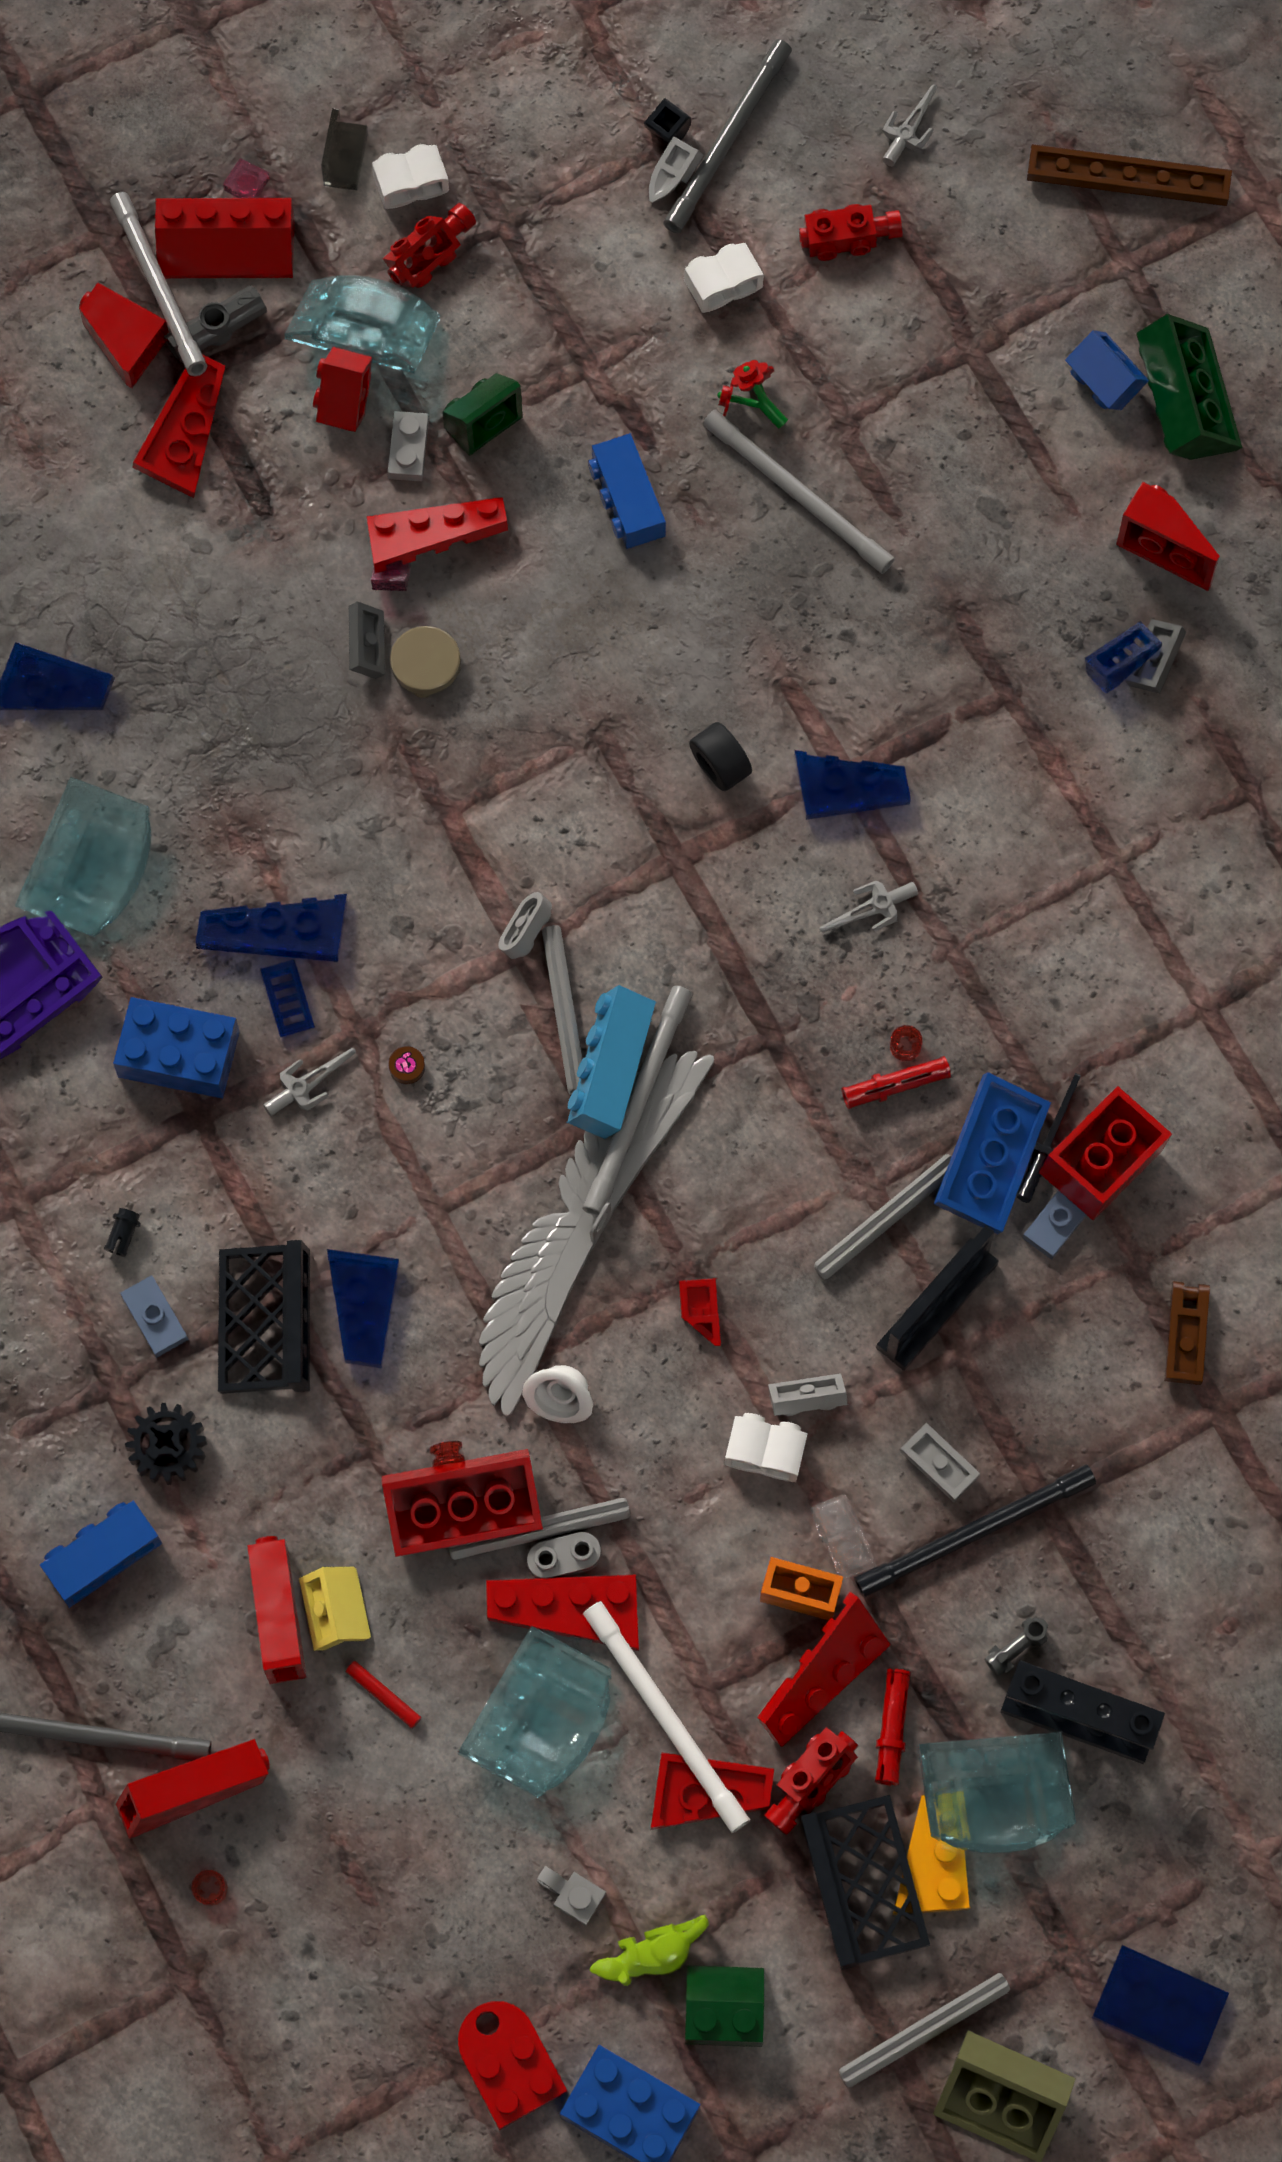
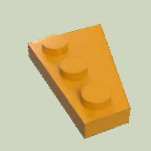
[892,1793,970,1915]

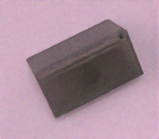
[321,108,368,191]

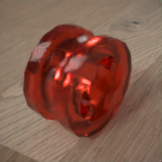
[890,1025,923,1061]
[429,1441,465,1466]
[191,1870,228,1906]

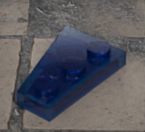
[794,750,911,820]

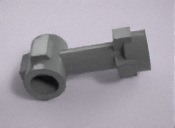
[984,1617,1049,1676]

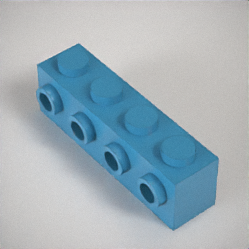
[567,985,656,1139]

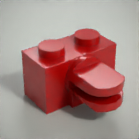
[313,347,372,432]

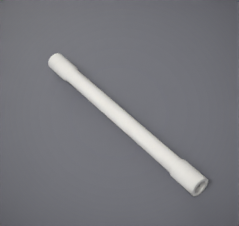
[583,1601,750,1833]

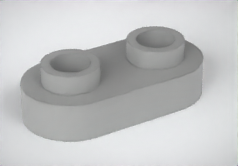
[498,892,552,959]
[527,1532,601,1578]

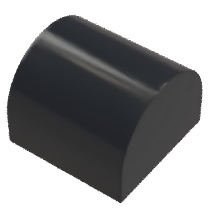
[644,98,691,145]

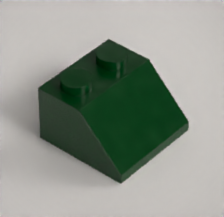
[442,373,523,456]
[685,1965,764,2047]

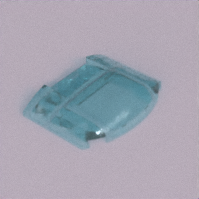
[285,275,440,374]
[15,777,152,937]
[458,1626,612,1798]
[917,1732,1076,1854]

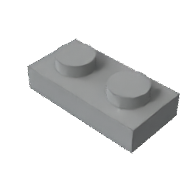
[388,411,429,481]
[768,1374,848,1416]
[900,1423,980,1503]

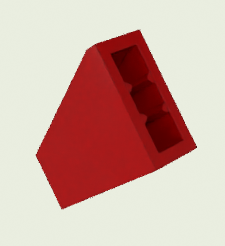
[79,283,169,388]

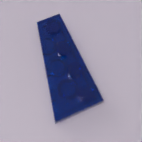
[196,894,348,962]

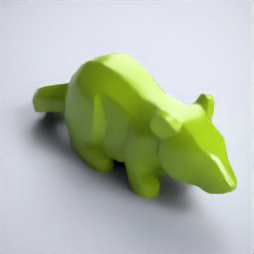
[590,1914,709,1986]

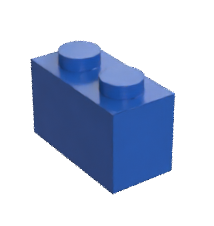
[1065,330,1149,410]

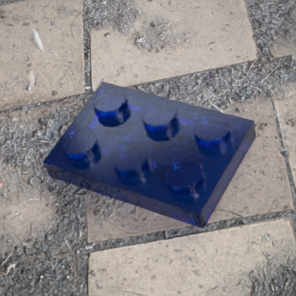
[1091,1945,1229,2066]

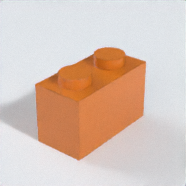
[760,1557,844,1621]

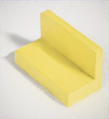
[299,1567,371,1651]

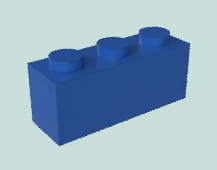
[588,433,666,549]
[40,1500,162,1608]

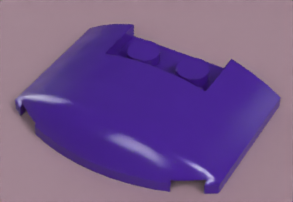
[0,911,103,1059]

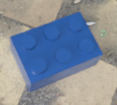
[113,997,240,1099]
[560,2045,701,2162]

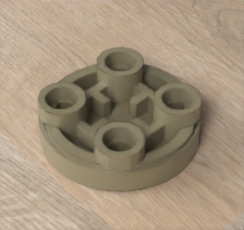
[390,626,461,698]

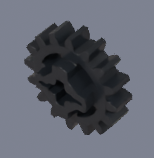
[125,1403,207,1485]

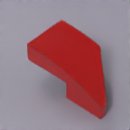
[679,1278,721,1346]

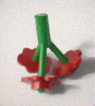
[717,360,788,429]

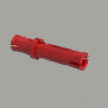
[841,1056,951,1109]
[875,1669,911,1786]

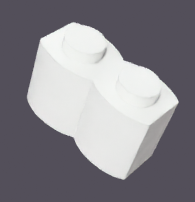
[372,144,449,209]
[684,243,764,313]
[724,1413,807,1482]

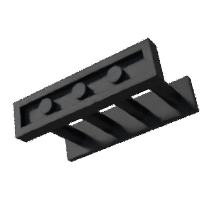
[1000,1660,1165,1765]

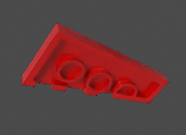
[132,354,225,498]
[486,1575,639,1651]

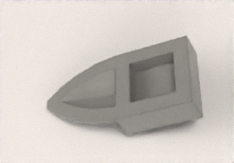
[649,137,704,203]

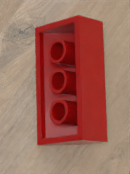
[155,198,295,279]
[382,1449,543,1557]

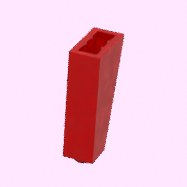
[247,1536,307,1684]
[116,1739,270,1839]

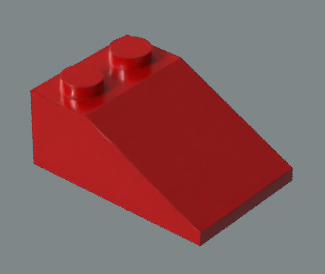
[1116,481,1220,591]

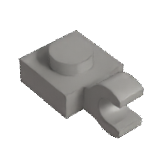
[537,1866,606,1926]

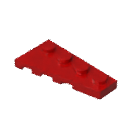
[366,497,508,574]
[757,1591,891,1747]

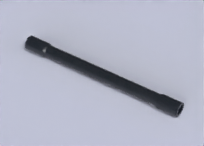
[854,1464,1096,1598]

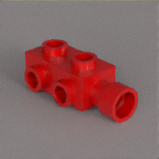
[383,203,476,288]
[799,204,903,261]
[764,1727,858,1836]

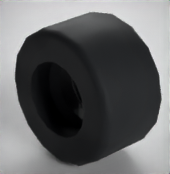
[689,722,752,791]

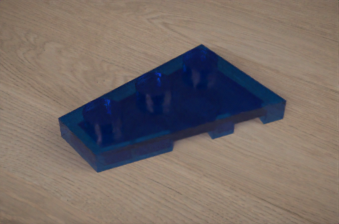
[0,642,115,710]
[327,1249,400,1368]

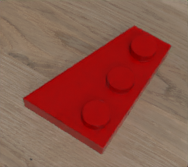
[651,1752,774,1830]

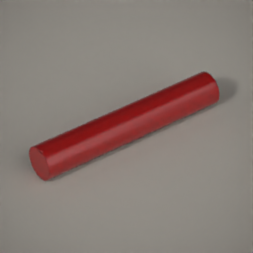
[345,1661,422,1729]

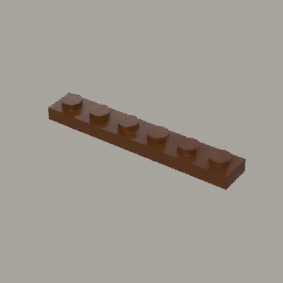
[1027,144,1232,206]

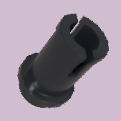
[104,1208,141,1257]

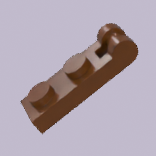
[1164,1281,1210,1385]

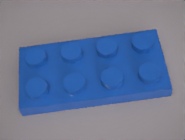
[934,1072,1051,1235]

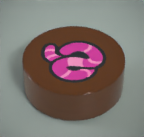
[389,1046,425,1084]

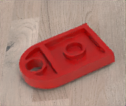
[458,2001,568,2130]

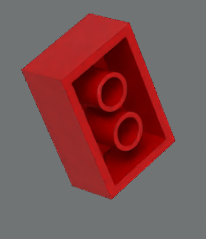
[1039,1086,1172,1221]

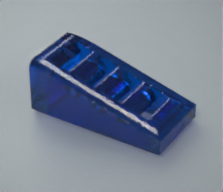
[1085,621,1162,694]
[259,959,315,1038]

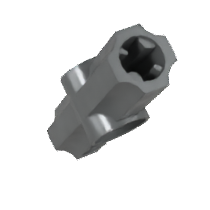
[164,285,267,363]

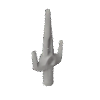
[882,85,937,166]
[819,881,918,933]
[263,1048,356,1116]

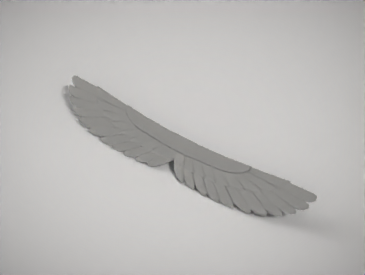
[479,1051,714,1417]

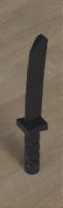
[1017,1073,1081,1203]

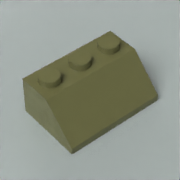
[933,2031,1076,2162]

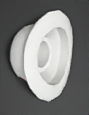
[522,1365,593,1423]

